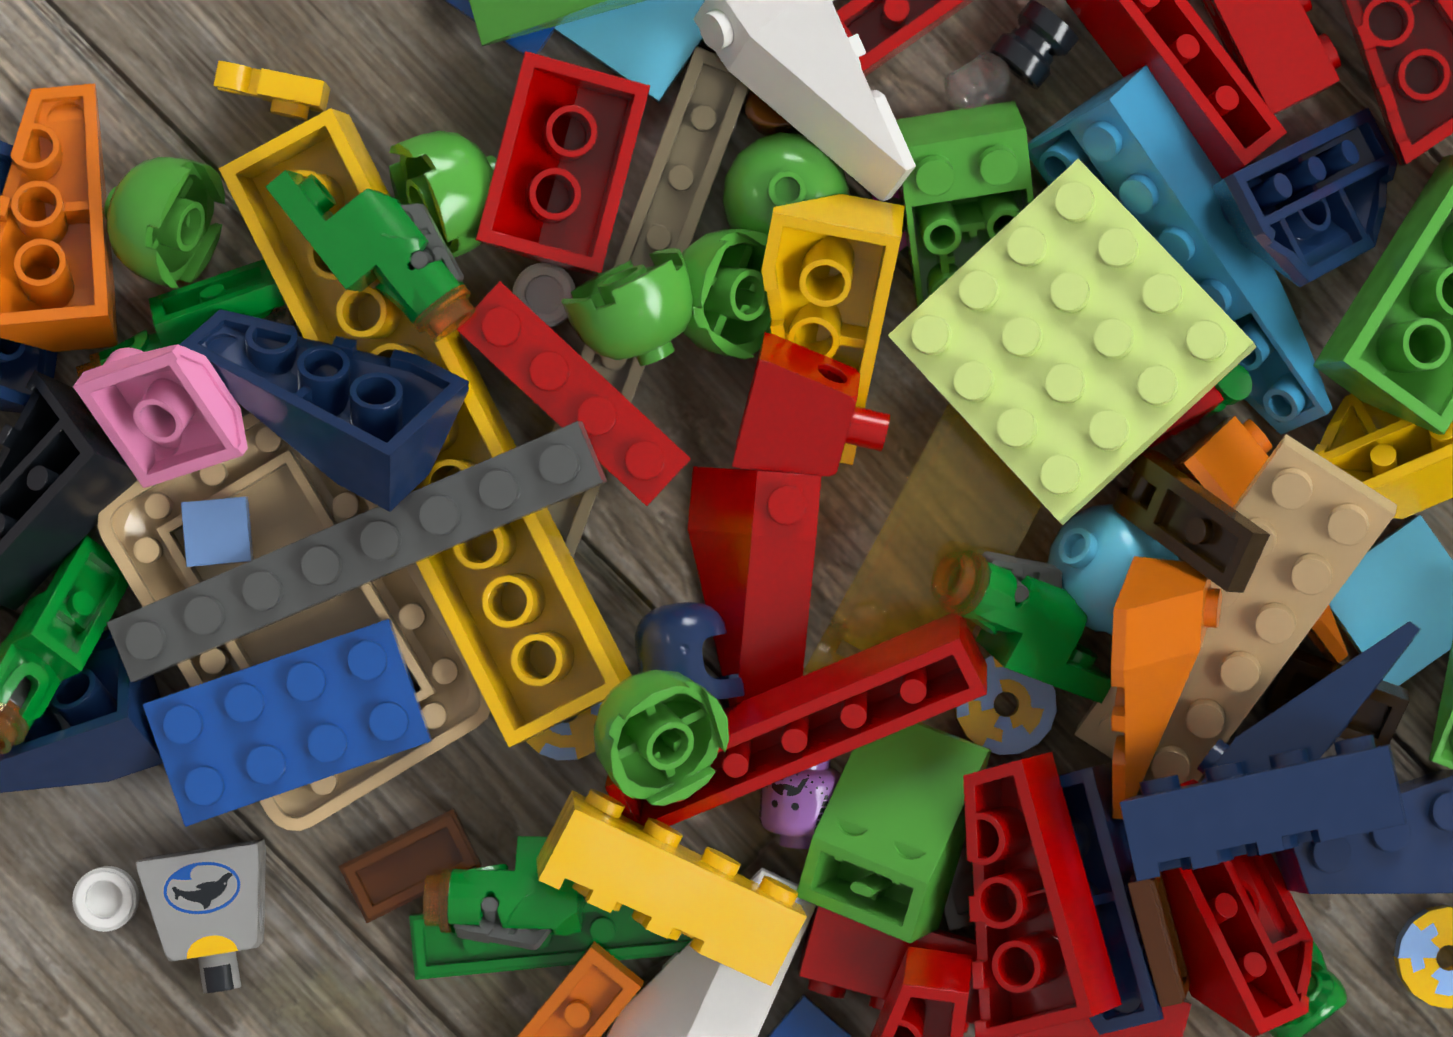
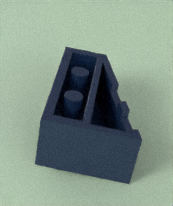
[1275,769,1453,894]

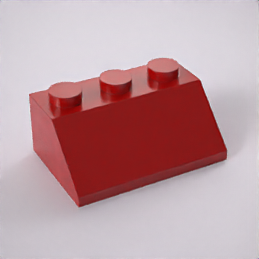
[475,51,650,276]

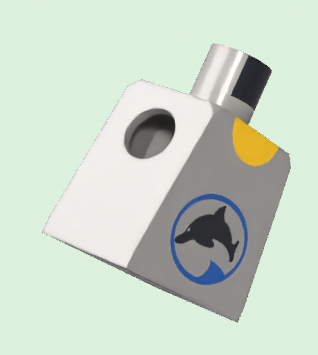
[136,839,266,993]

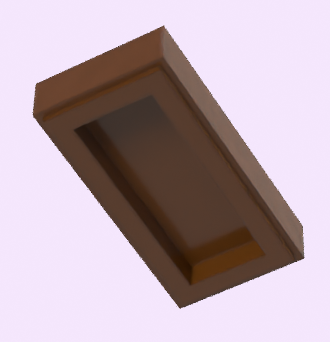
[338,808,482,923]
[1127,871,1191,1008]

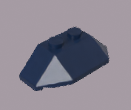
[1212,108,1397,287]

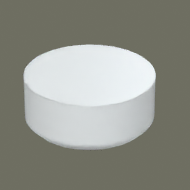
[513,263,576,327]
[72,866,139,932]

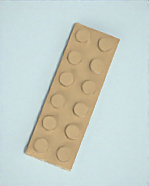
[1075,434,1397,784]

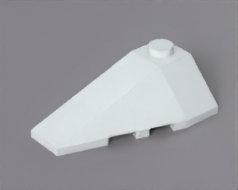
[693,0,916,202]
[606,868,816,1037]

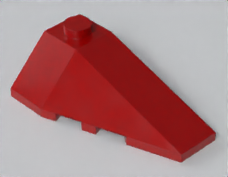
[688,466,822,706]

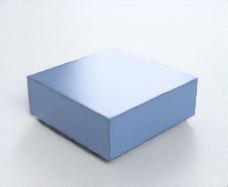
[181,497,254,567]

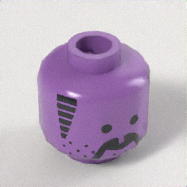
[759,759,841,849]

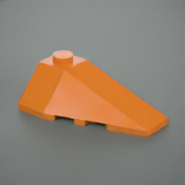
[0,83,118,352]
[1173,416,1348,664]
[1111,556,1222,820]

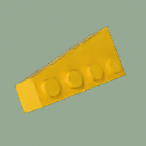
[537,789,807,986]

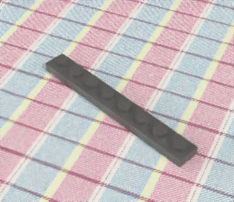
[107,421,607,682]

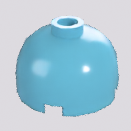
[1047,504,1179,635]

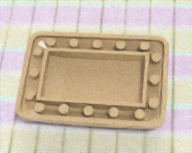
[98,413,491,831]

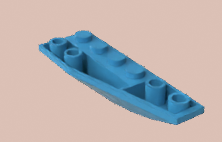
[1028,65,1332,435]

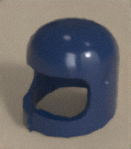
[635,602,745,699]

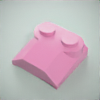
[73,344,248,488]

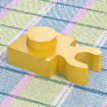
[213,60,330,120]

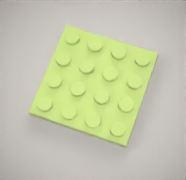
[888,159,1256,525]

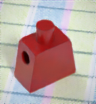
[732,332,891,477]

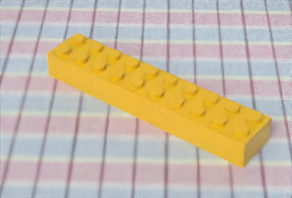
[218,108,632,747]

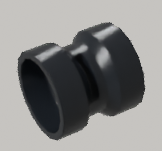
[989,0,1079,90]

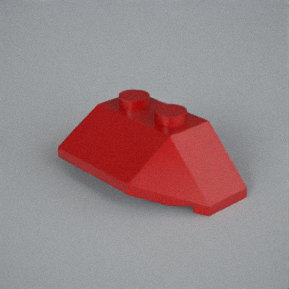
[1161,779,1313,1037]

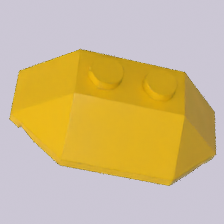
[1313,394,1453,519]

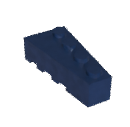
[1120,734,1407,881]

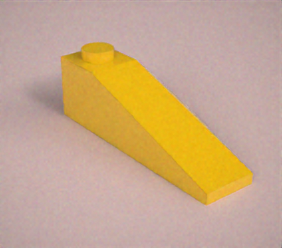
[761,194,905,465]

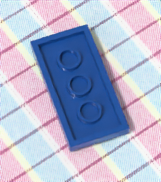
[143,619,432,827]

